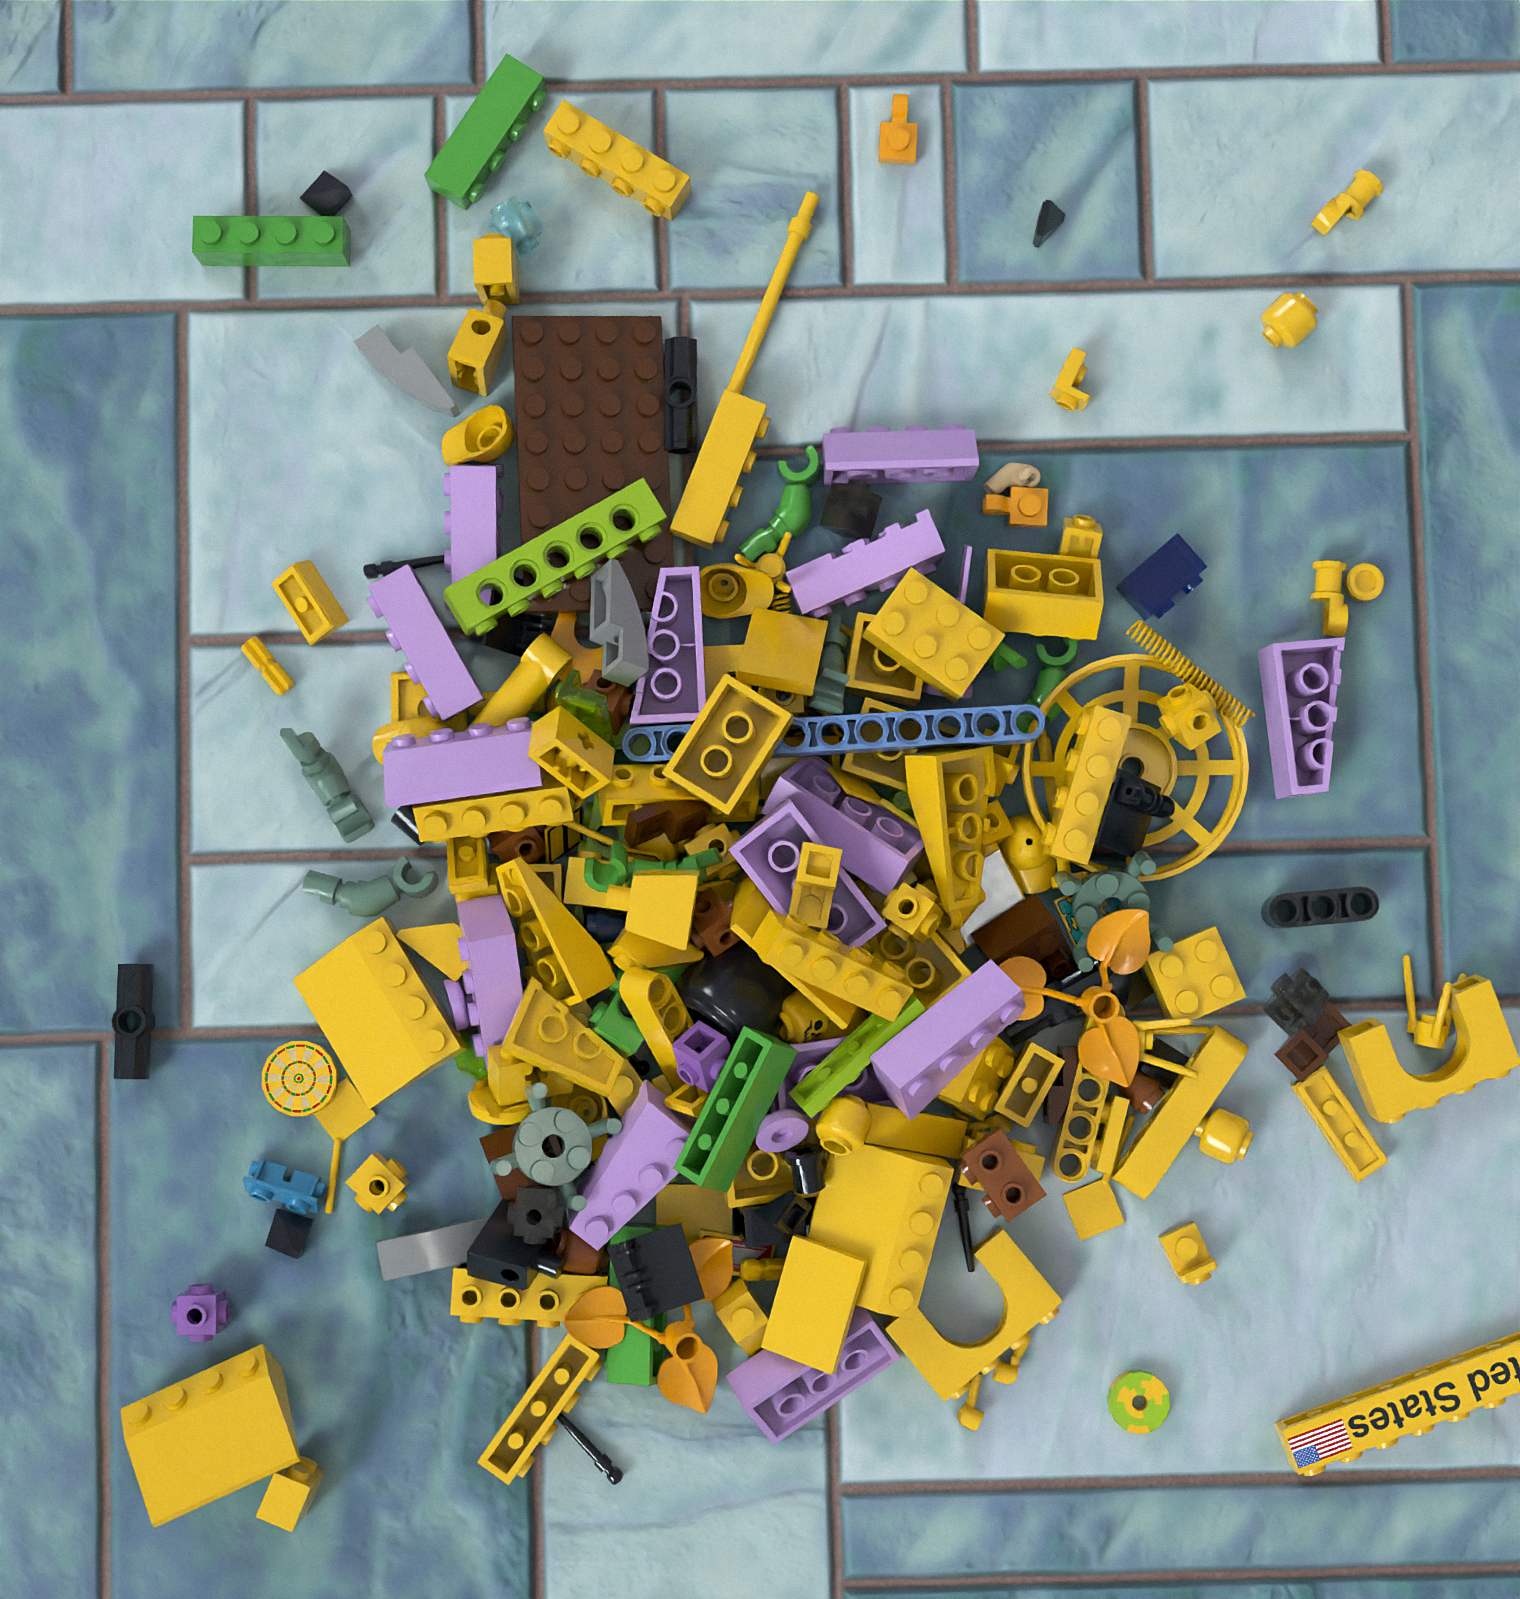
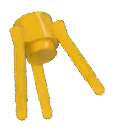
[734,532,792,593]
[1403,955,1467,1049]
[1132,1018,1210,1078]

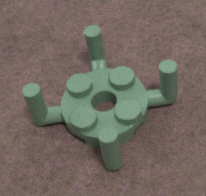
[1055,851,1173,972]
[489,1083,622,1211]

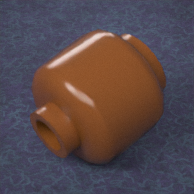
[552,1225,610,1275]

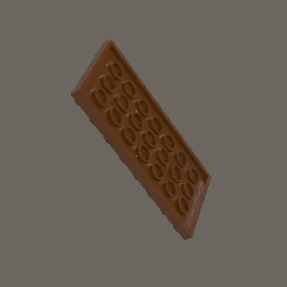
[511,316,674,614]

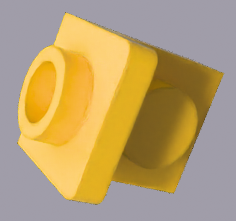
[1049,347,1091,411]
[1058,515,1103,559]
[1158,1221,1218,1285]

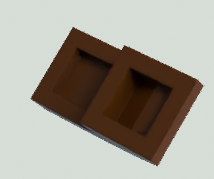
[624,800,710,848]
[1274,1000,1352,1082]
[1043,1046,1078,1125]

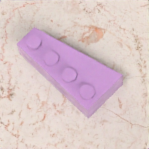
[443,464,504,619]
[785,509,945,619]
[366,564,486,722]
[629,566,706,728]
[1257,637,1345,799]
[456,894,523,1071]
[870,959,1026,1121]
[568,1079,697,1251]

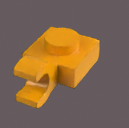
[878,94,918,164]
[982,487,1048,528]

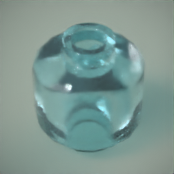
[488,196,543,256]

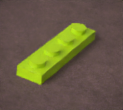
[789,994,926,1119]

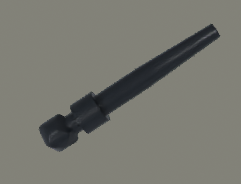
[363,555,444,579]
[951,1181,975,1272]
[557,1412,624,1485]

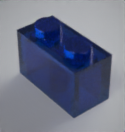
[1116,533,1208,621]

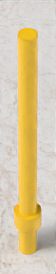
[727,191,820,394]

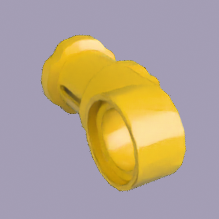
[1310,169,1384,236]
[1310,560,1348,637]

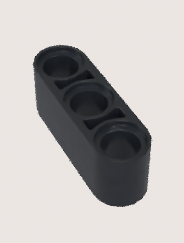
[1261,887,1380,929]

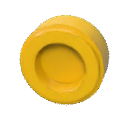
[1344,563,1384,602]

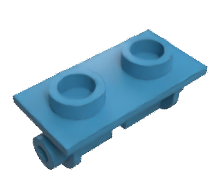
[243,1159,327,1214]

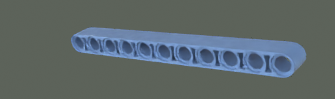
[622,704,1045,764]

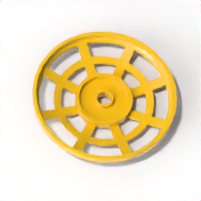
[1021,654,1249,882]

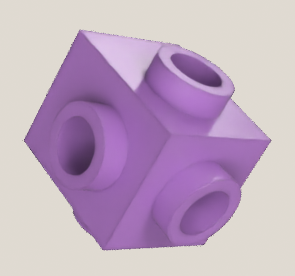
[672,1020,732,1093]
[171,1284,230,1342]

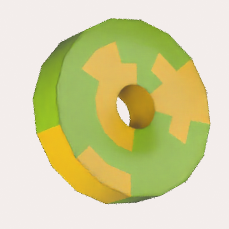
[1107,1369,1170,1434]

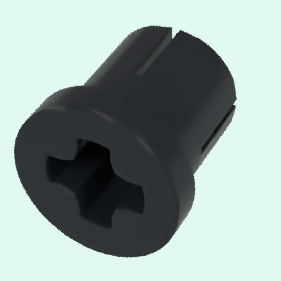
[784,1144,826,1194]

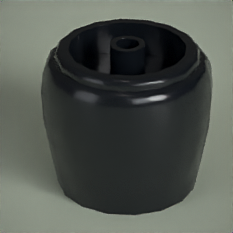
[673,939,798,1051]

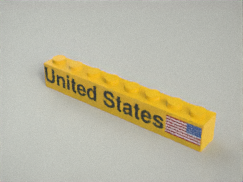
[1274,1331,1520,1476]

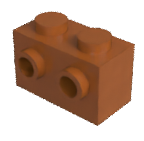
[958,1127,1047,1222]

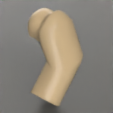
[983,463,1041,495]

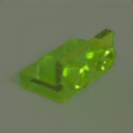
[555,669,614,747]

